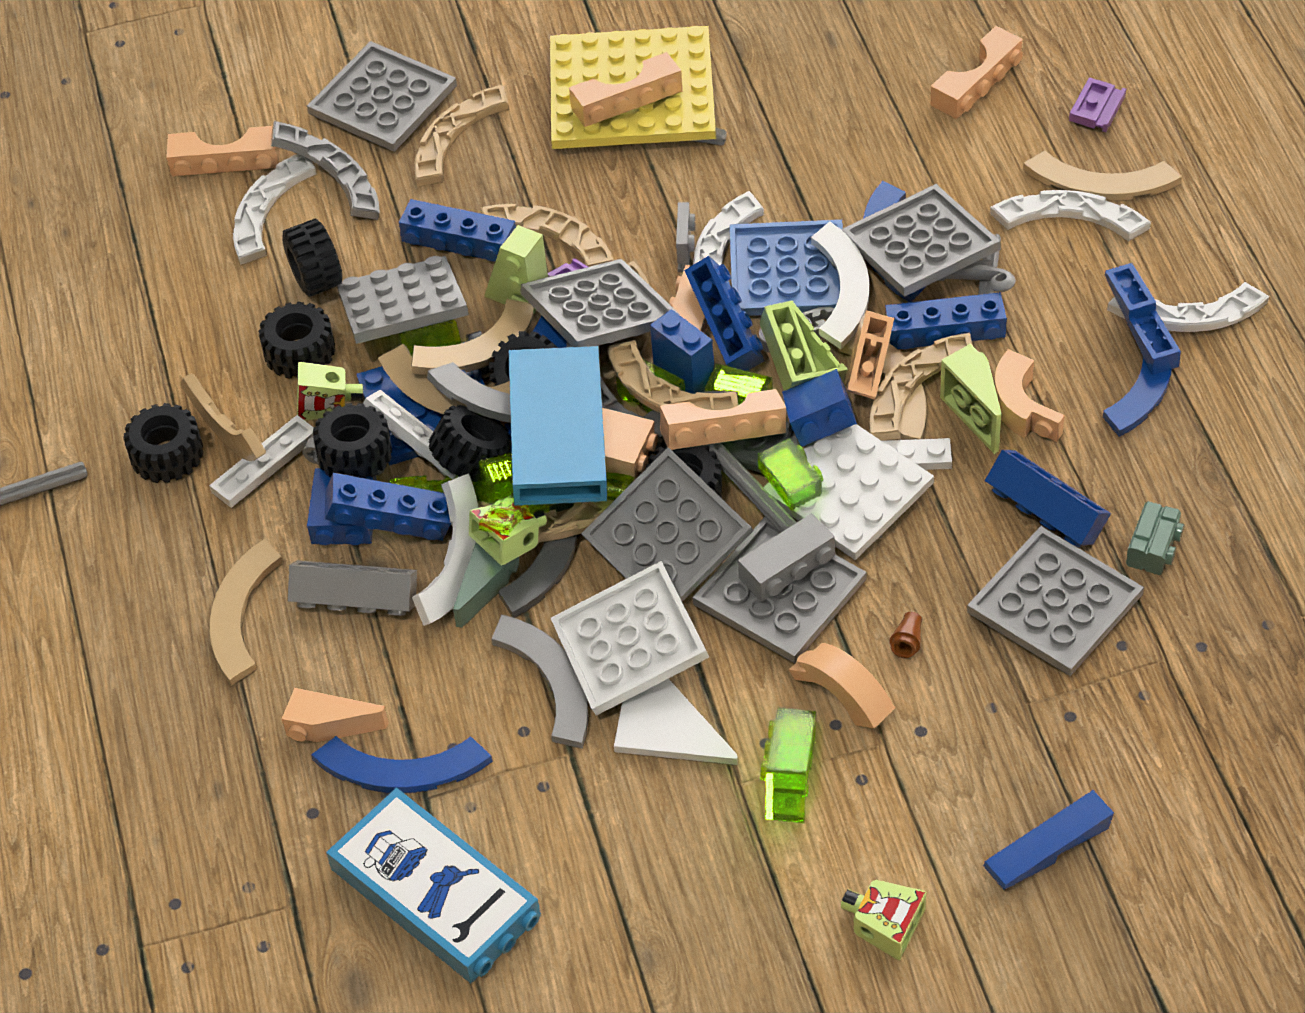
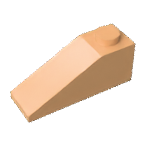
[846,310,894,399]
[282,688,389,742]

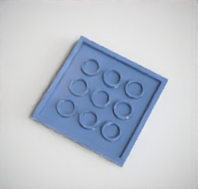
[729,219,843,316]

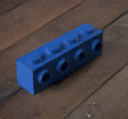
[398,199,516,261]
[684,256,765,375]
[885,292,1007,349]
[985,449,1111,547]
[324,473,451,541]

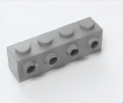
[288,560,417,615]

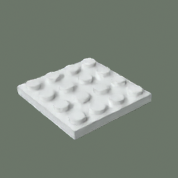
[763,424,934,560]
[551,561,709,716]

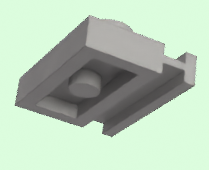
[676,202,696,272]

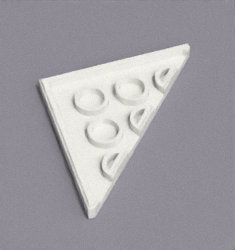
[614,679,738,765]

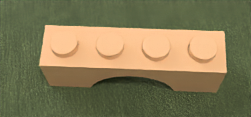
[930,26,1023,119]
[569,52,683,127]
[166,126,280,176]
[660,389,786,450]

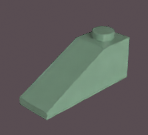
[453,543,520,628]

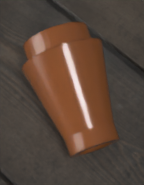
[889,612,922,658]

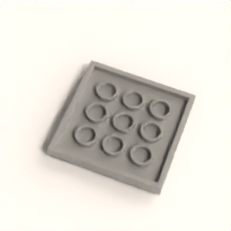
[307,41,457,152]
[841,184,1001,297]
[337,256,469,344]
[521,259,680,347]
[581,447,754,602]
[693,516,867,663]
[967,526,1144,676]

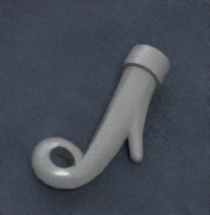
[938,258,1016,292]

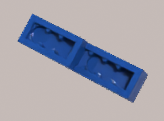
[1105,263,1181,375]
[983,790,1114,890]

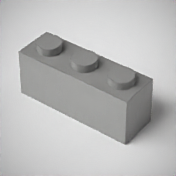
[738,513,835,602]

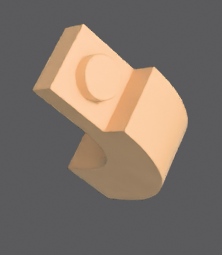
[995,349,1064,442]
[789,643,895,728]

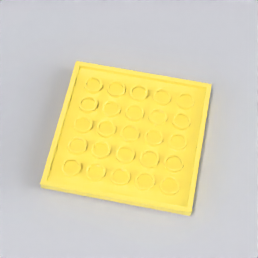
[550,26,716,149]

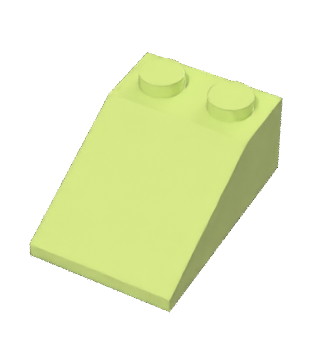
[940,344,1001,454]

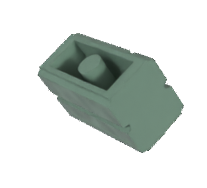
[1126,501,1185,575]

